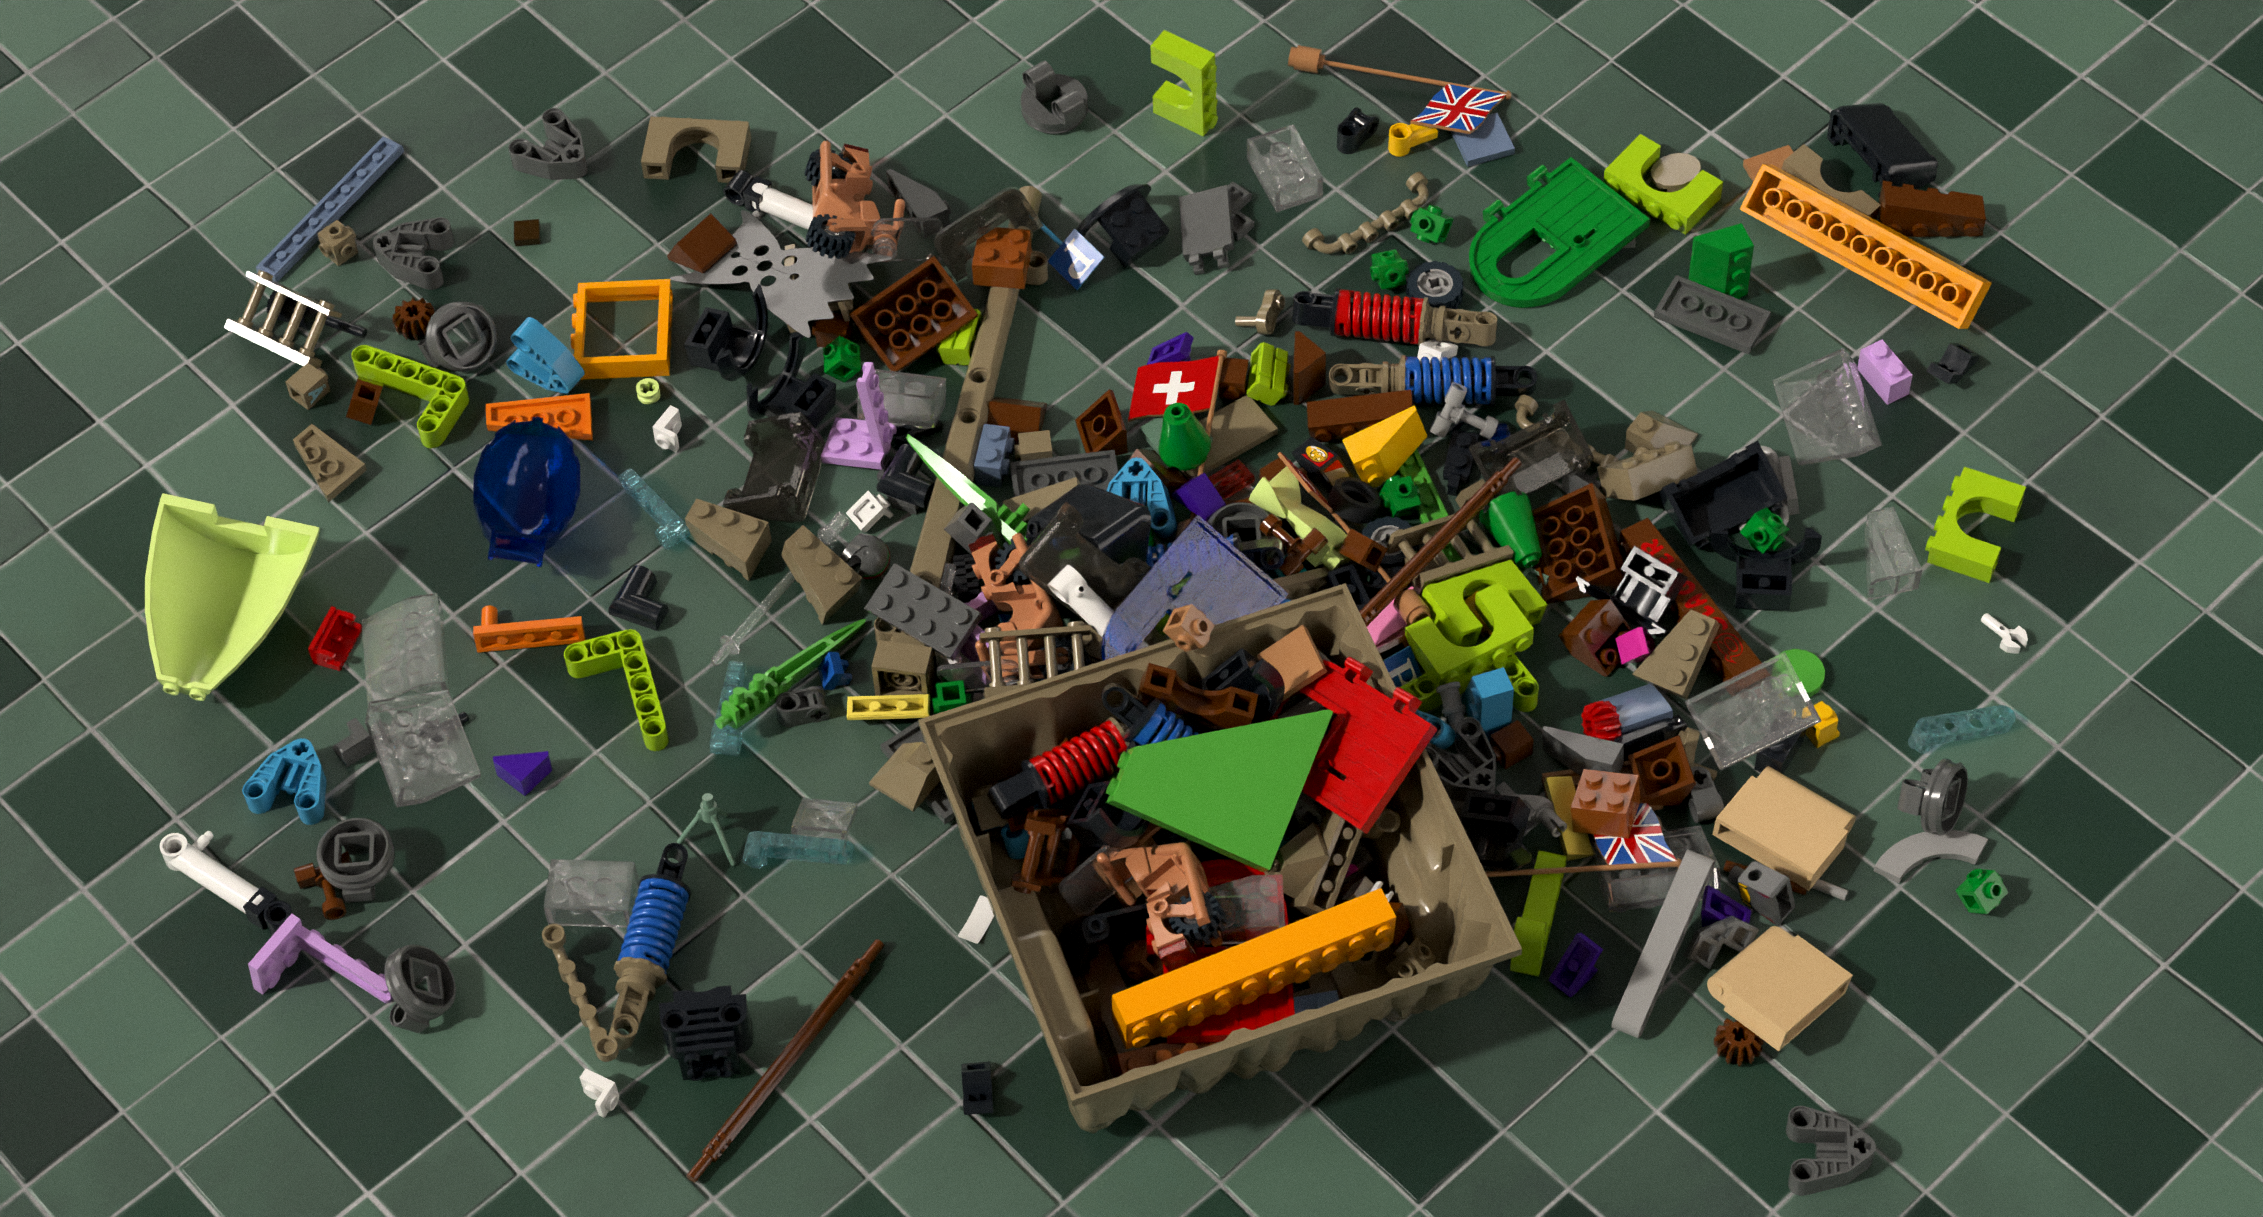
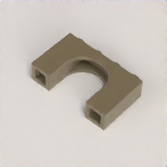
[641,117,751,183]

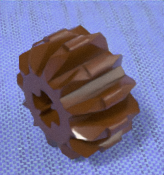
[392,297,435,341]
[1714,1018,1764,1067]

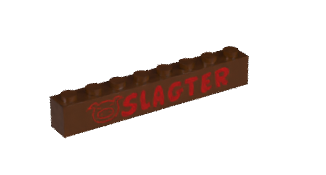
[1618,518,1769,701]

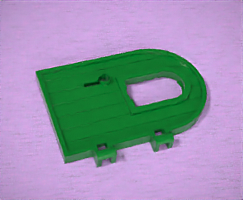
[1469,157,1650,308]

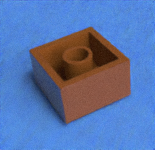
[972,226,1032,289]
[1571,769,1641,838]

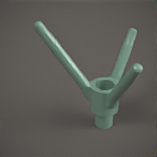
[677,793,736,866]

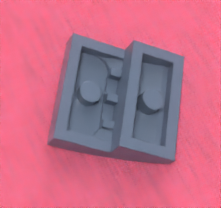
[1600,684,1673,735]

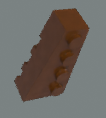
[1877,181,1986,237]

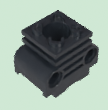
[659,985,753,1081]

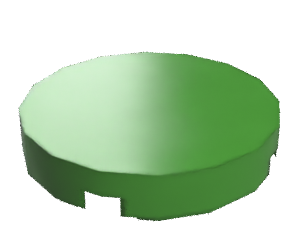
[1770,649,1825,699]

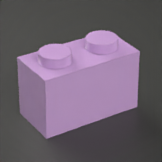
[1857,339,1912,405]

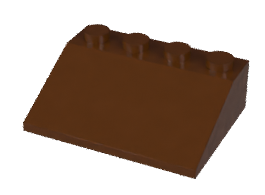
[849,256,978,375]
[1532,483,1626,604]

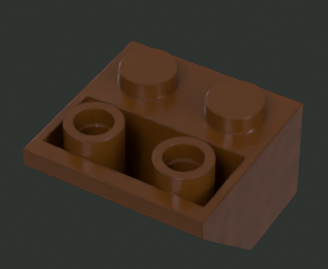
[1558,599,1632,676]

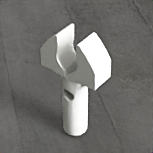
[1981,613,2028,654]

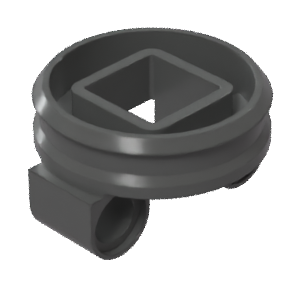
[1021,60,1088,134]
[418,302,497,372]
[1202,502,1279,557]
[1897,758,1968,836]
[316,818,395,903]
[384,944,456,1033]

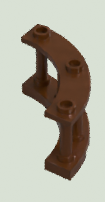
[1011,808,1108,894]

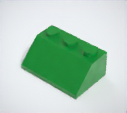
[1688,223,1754,299]

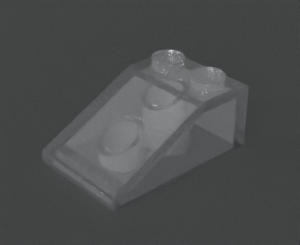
[1196,874,1285,945]

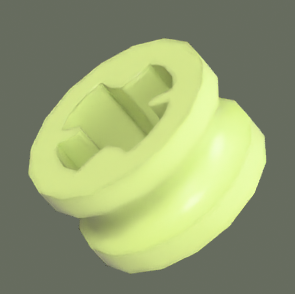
[636,378,661,404]

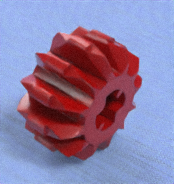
[1581,701,1622,742]

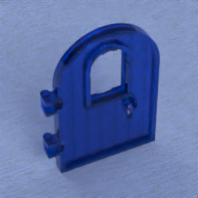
[1101,515,1289,661]

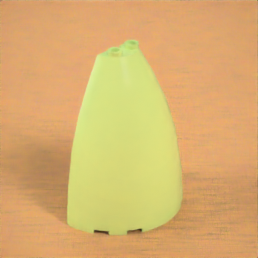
[145,493,320,701]

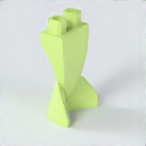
[1249,466,1351,571]

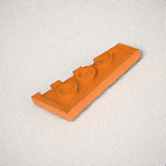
[486,393,593,441]

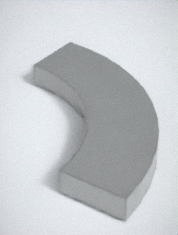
[1873,830,1988,883]

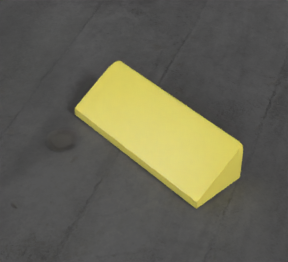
[847,694,931,720]
[1544,776,1593,861]

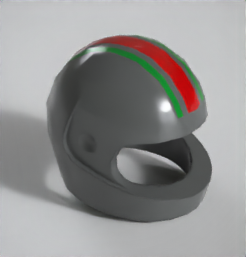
[840,533,890,579]

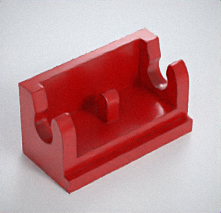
[308,606,363,671]

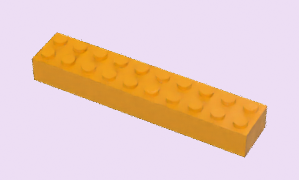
[1740,164,1992,329]
[1112,888,1396,1049]

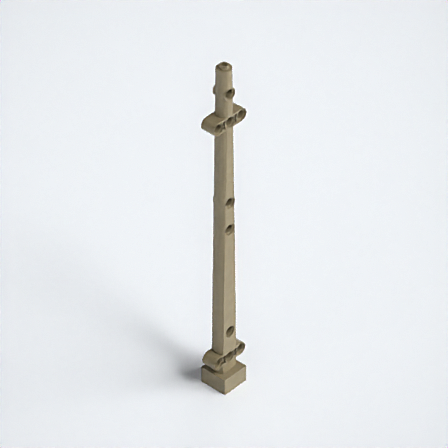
[871,186,1048,699]

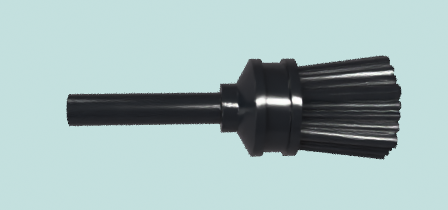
[267,290,367,338]

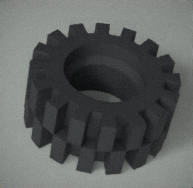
[953,554,980,603]

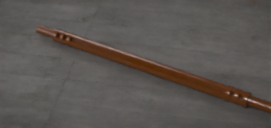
[1359,457,1522,627]
[686,939,885,1183]

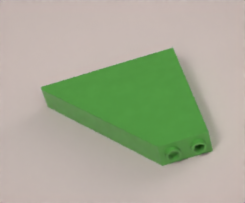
[1106,709,1333,872]

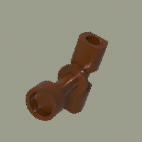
[1259,514,1329,576]
[294,851,353,920]

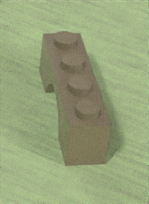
[1782,144,1881,220]

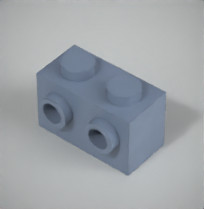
[974,424,1015,488]

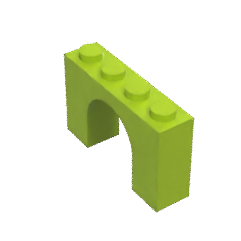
[1150,30,1218,136]
[1603,134,1723,235]
[1925,467,2026,583]
[1421,560,1547,647]
[1405,582,1534,687]

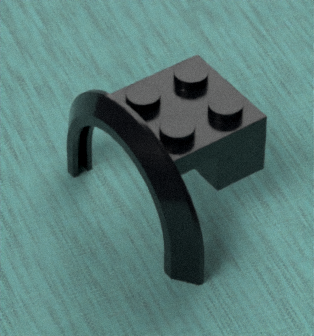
[1076,184,1170,268]
[684,284,768,381]
[746,332,836,437]
[1711,524,1822,611]
[1576,546,1688,637]
[1184,648,1285,734]
[1066,740,1150,849]
[1460,791,1532,872]

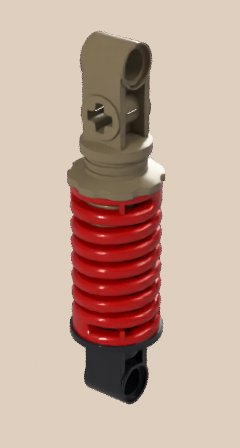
[1292,287,1497,346]
[987,711,1197,820]

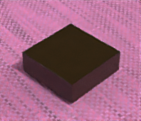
[514,219,540,246]

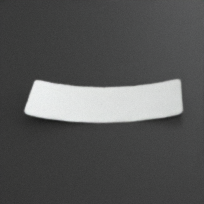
[958,895,994,944]

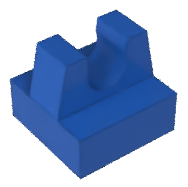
[818,651,852,690]

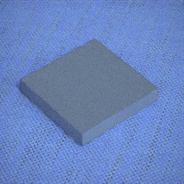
[1450,113,1515,167]

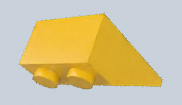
[1342,405,1428,487]

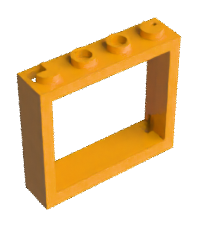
[571,279,673,380]

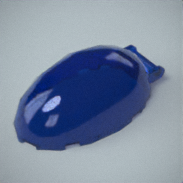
[473,417,580,567]

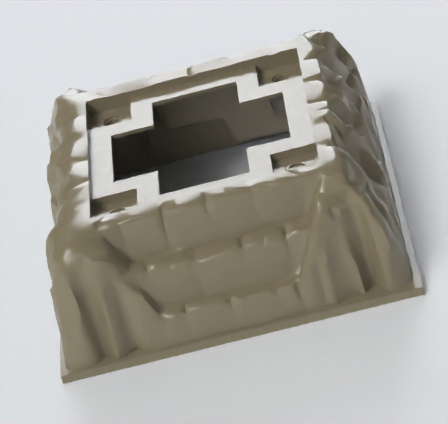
[918,583,1522,1134]

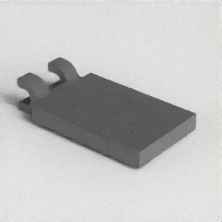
[1179,185,1235,275]

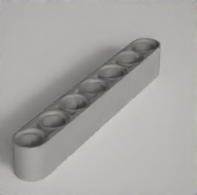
[1611,850,1715,1039]

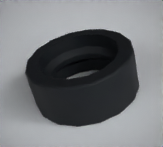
[1327,477,1381,524]

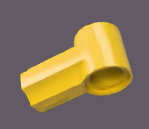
[1388,123,1438,157]

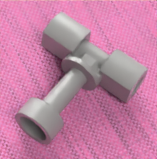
[1430,382,1498,439]

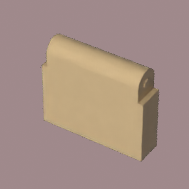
[1712,766,1856,891]
[1707,926,1853,1051]

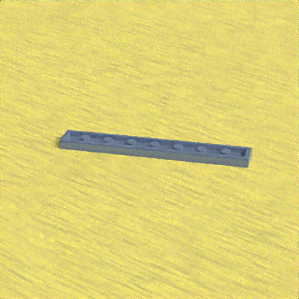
[256,136,404,282]

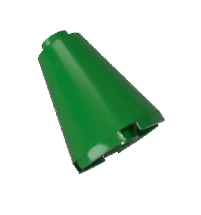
[1158,403,1211,471]
[1479,491,1542,568]

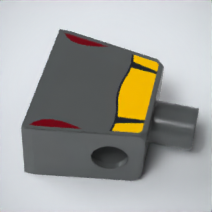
[1728,861,1795,927]

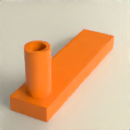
[473,605,585,653]

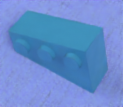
[1461,667,1514,741]

